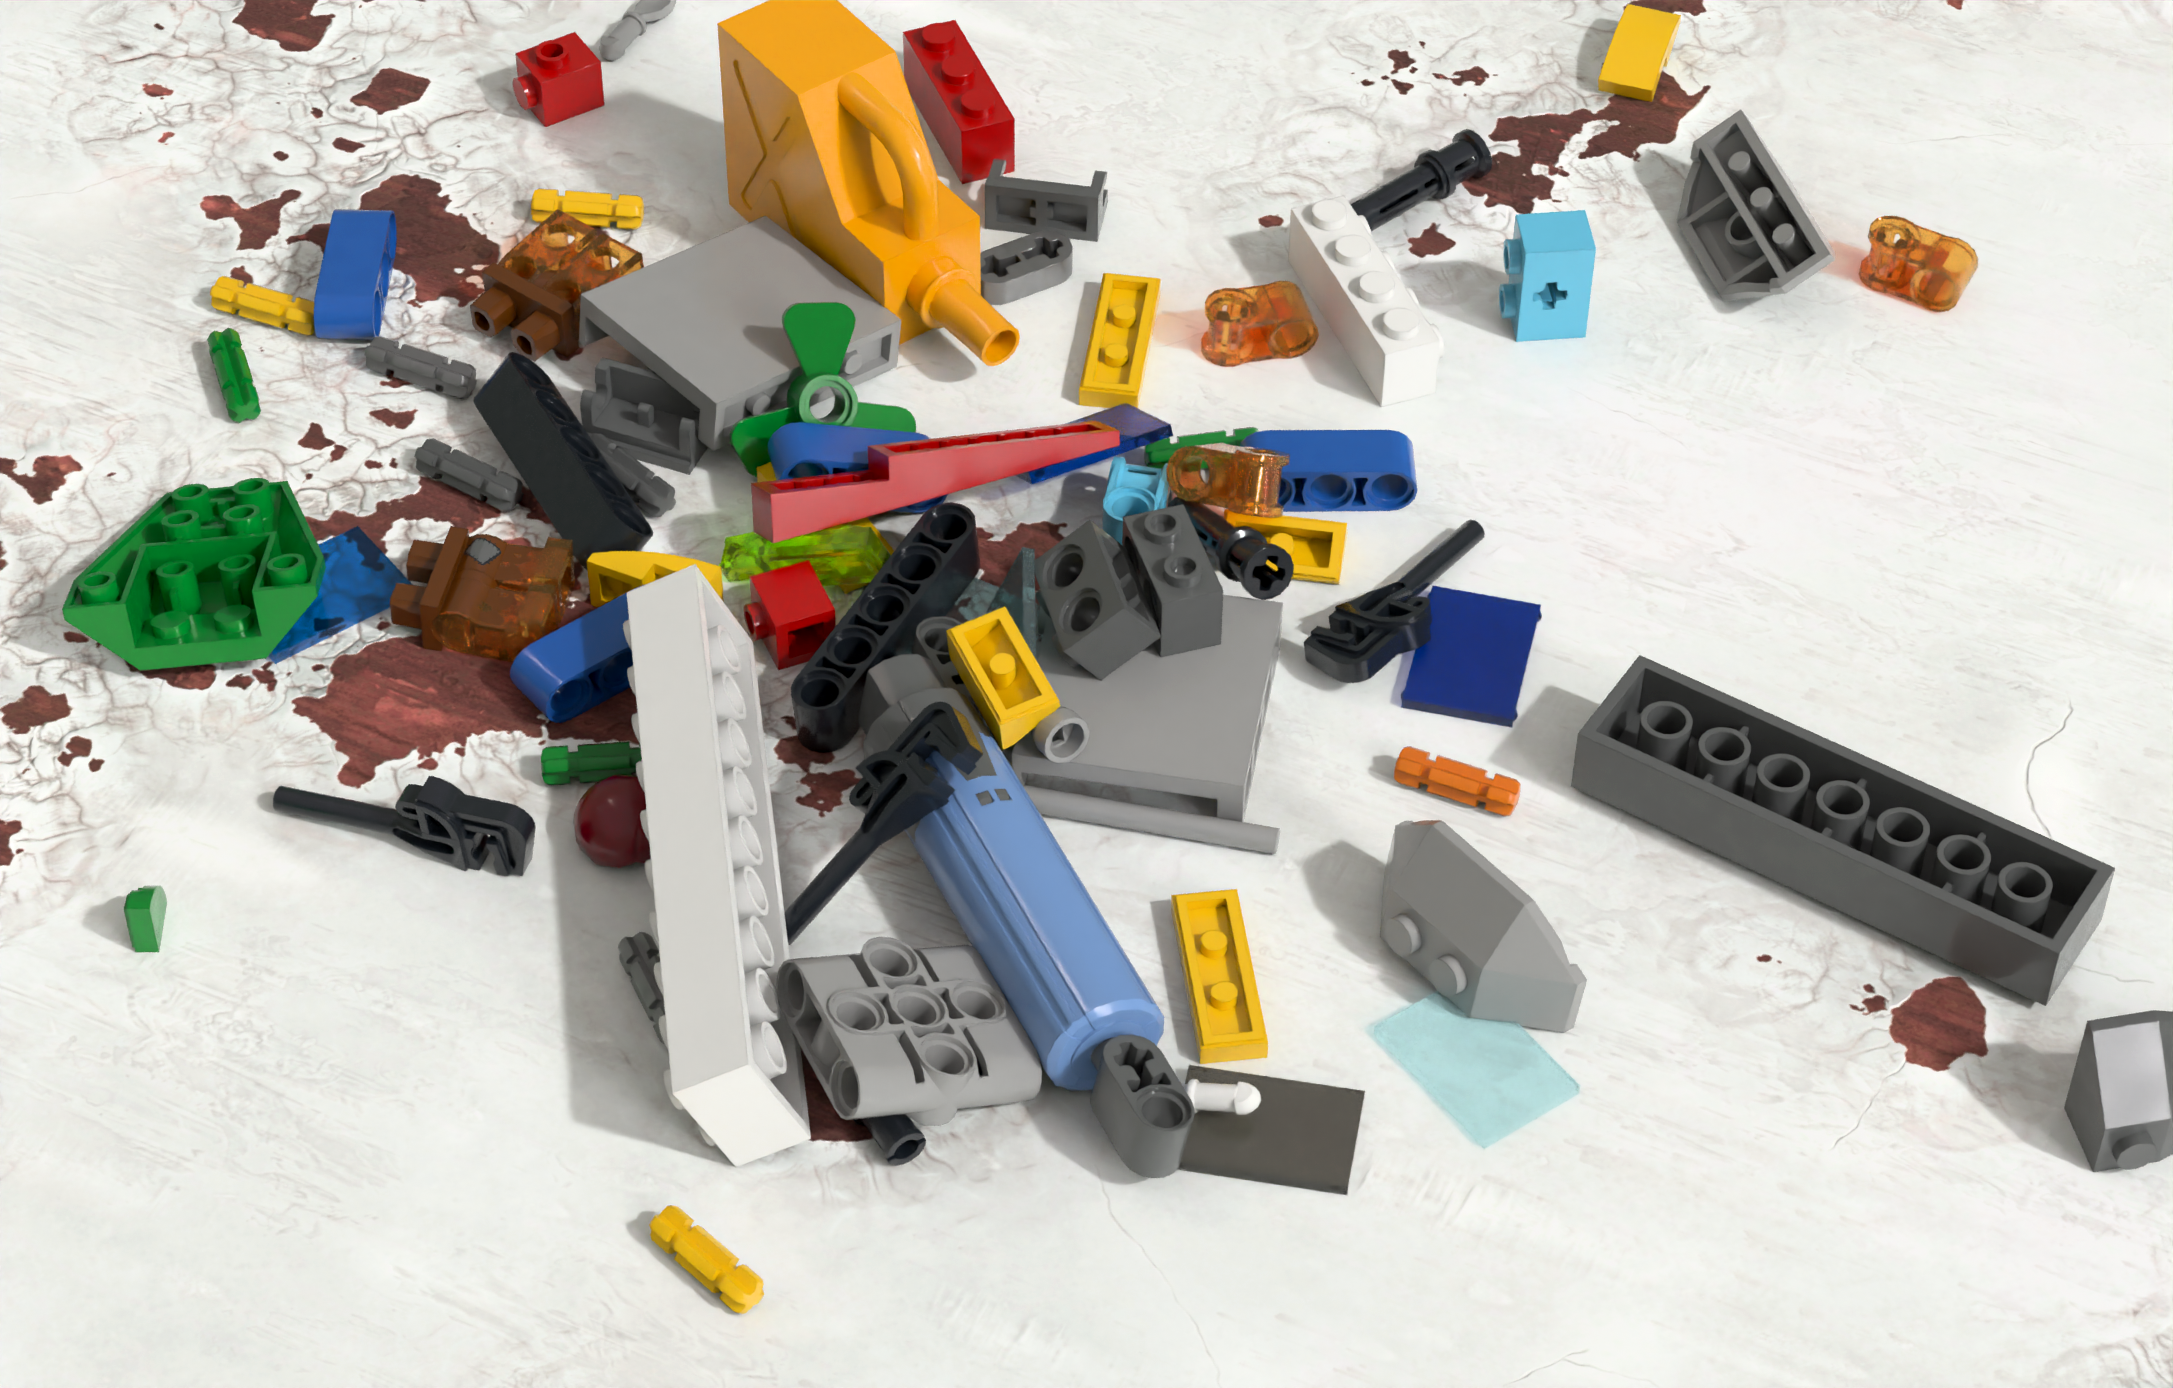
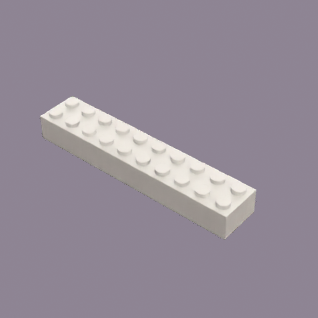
[623,564,811,1167]

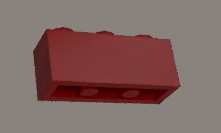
[903,20,1015,184]

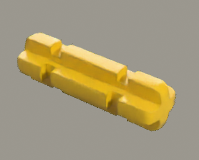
[531,188,644,230]
[210,276,315,336]
[649,1205,764,1314]

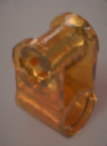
[1858,216,1978,312]
[1200,281,1319,367]
[1166,443,1290,518]

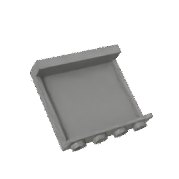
[579,216,901,451]
[1003,595,1283,822]

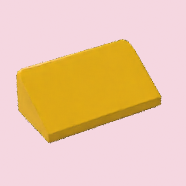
[1217,509,1348,584]
[946,606,1060,750]

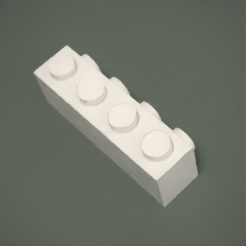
[1288,195,1444,407]

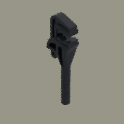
[1304,519,1485,683]
[785,701,983,945]
[273,776,536,877]

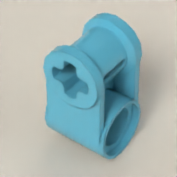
[1102,456,1176,545]

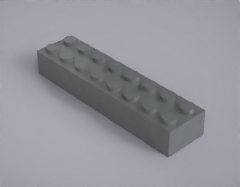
[1571,655,2115,1006]

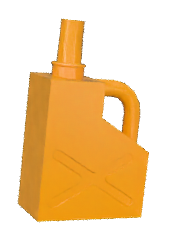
[717,0,1020,366]

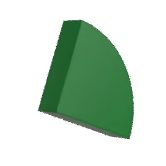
[124,886,167,952]

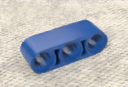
[314,209,397,340]
[768,422,948,513]
[1238,430,1417,512]
[510,584,646,723]

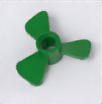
[729,302,916,477]

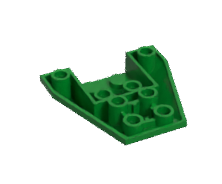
[62,478,326,671]

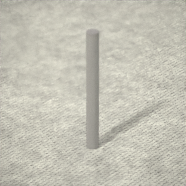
[1023,785,1280,854]

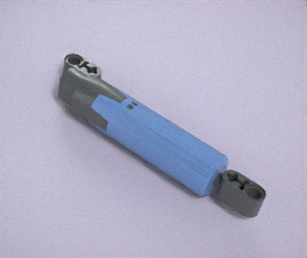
[857,616,1195,1178]

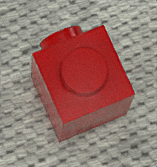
[513,32,605,127]
[743,560,836,670]

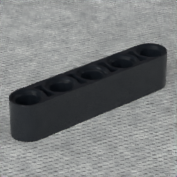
[473,352,653,571]
[791,502,980,753]

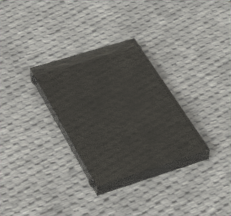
[1177,1065,1365,1195]

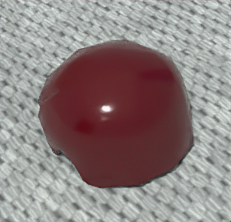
[573,774,651,868]

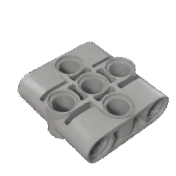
[776,937,1042,1126]

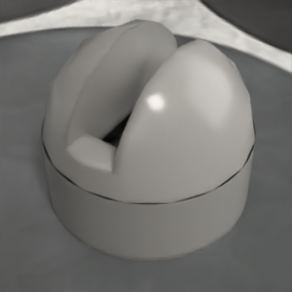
[1031,706,1090,763]

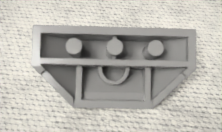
[1677,109,1836,301]
[1380,820,1587,1033]

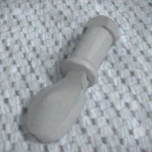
[599,0,676,61]

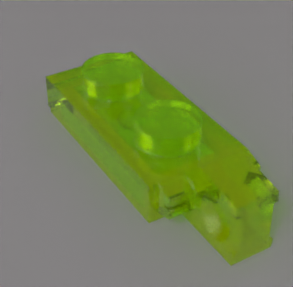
[719,525,891,586]

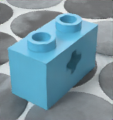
[1499,210,1596,342]

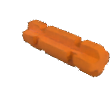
[1394,746,1521,816]

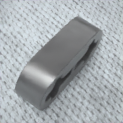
[980,231,1073,305]

